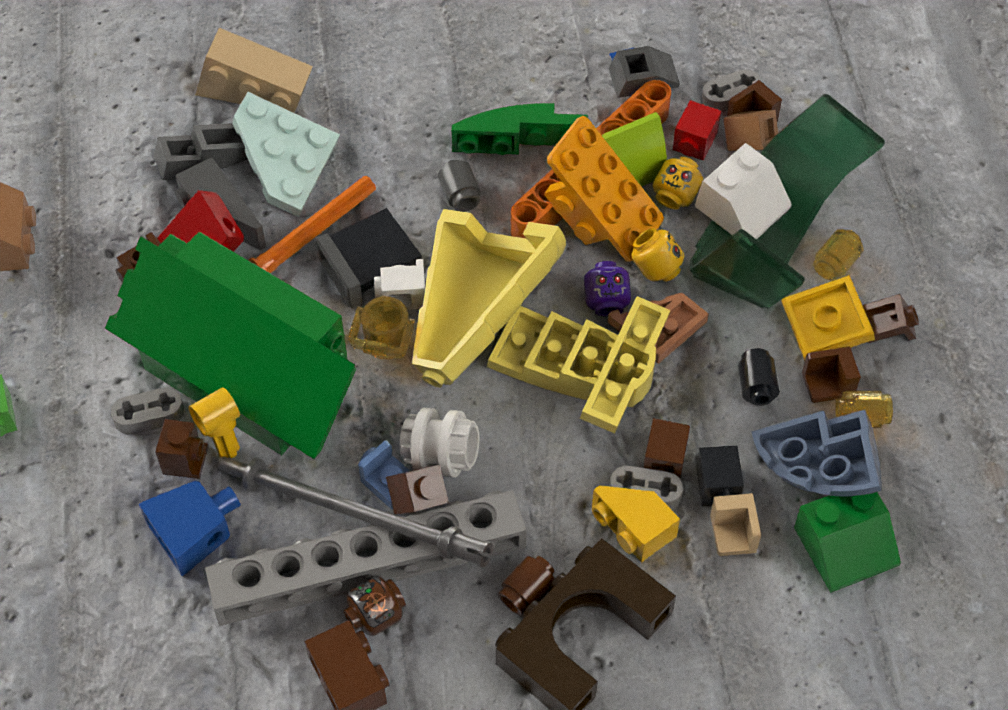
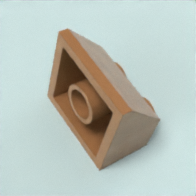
[0,182,36,271]

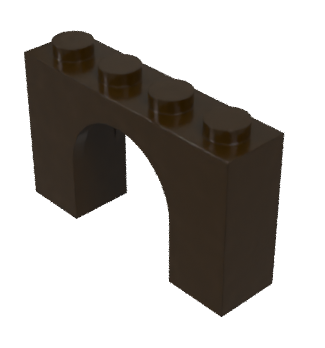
[495,538,676,710]

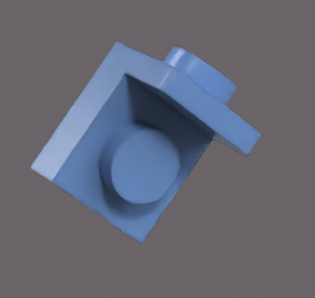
[358,440,410,510]

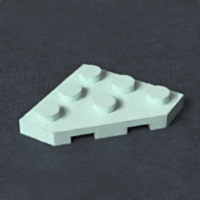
[232,92,340,217]

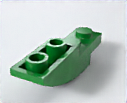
[451,103,588,155]

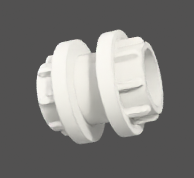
[400,407,479,477]

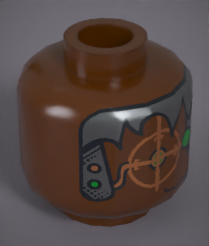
[343,576,406,636]

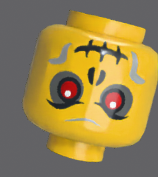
[652,157,703,210]
[631,228,685,282]

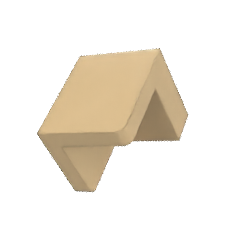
[710,493,761,556]

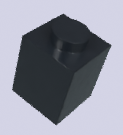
[696,445,744,507]

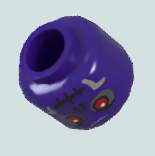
[584,261,631,317]

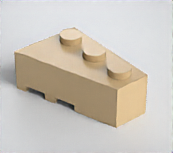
[195,28,313,113]

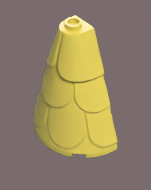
[412,209,566,388]

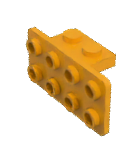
[544,116,664,262]

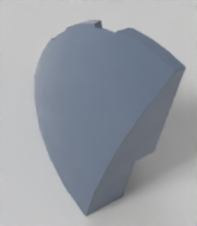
[752,410,882,496]

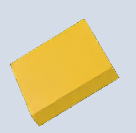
[781,275,875,362]

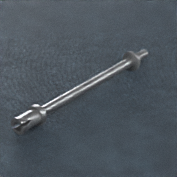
[217,457,493,568]

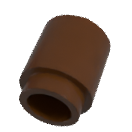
[498,556,555,616]

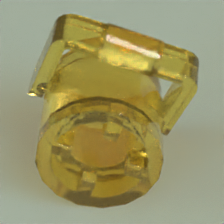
[348,296,415,360]

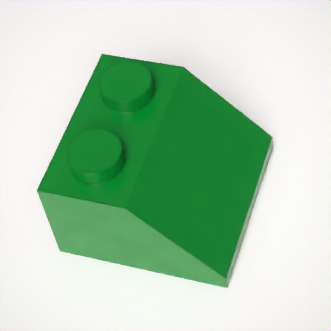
[794,492,901,593]

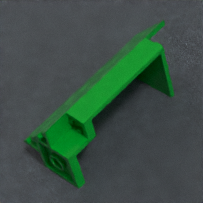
[105,232,356,459]

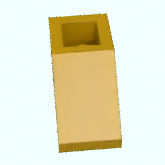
[591,485,680,563]

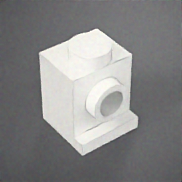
[374,259,425,312]

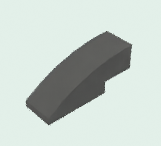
[154,123,248,181]

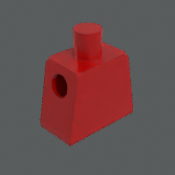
[157,190,244,252]

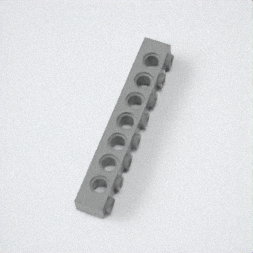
[205,490,527,626]

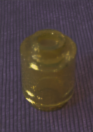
[813,229,864,281]
[835,391,893,428]

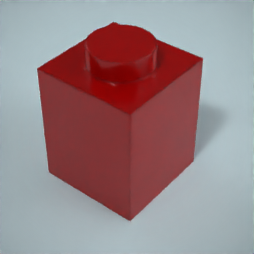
[672,100,721,161]

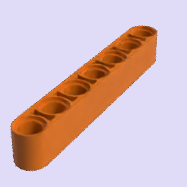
[511,80,672,238]

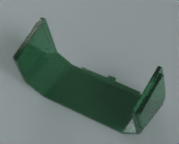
[690,94,885,309]

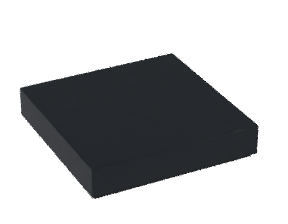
[330,208,422,293]

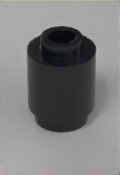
[738,348,780,406]

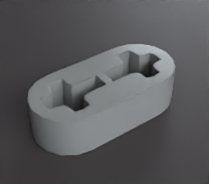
[701,70,761,112]
[111,388,184,434]
[610,466,683,510]

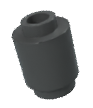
[438,160,481,212]

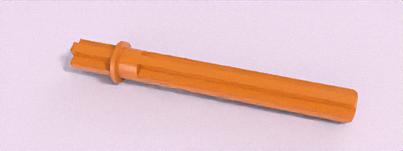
[248,176,376,274]

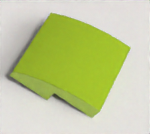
[602,112,667,187]

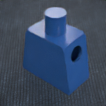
[139,481,241,576]

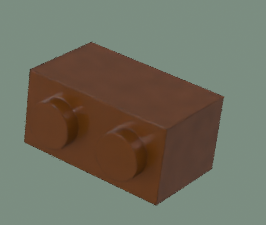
[304,620,390,710]

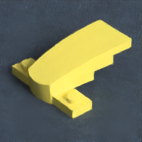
[487,296,670,434]

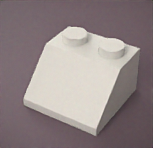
[695,143,792,247]

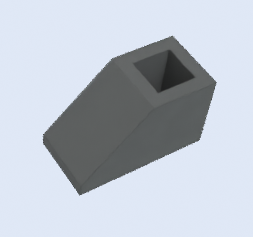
[608,46,680,98]

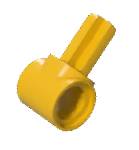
[188,387,240,459]

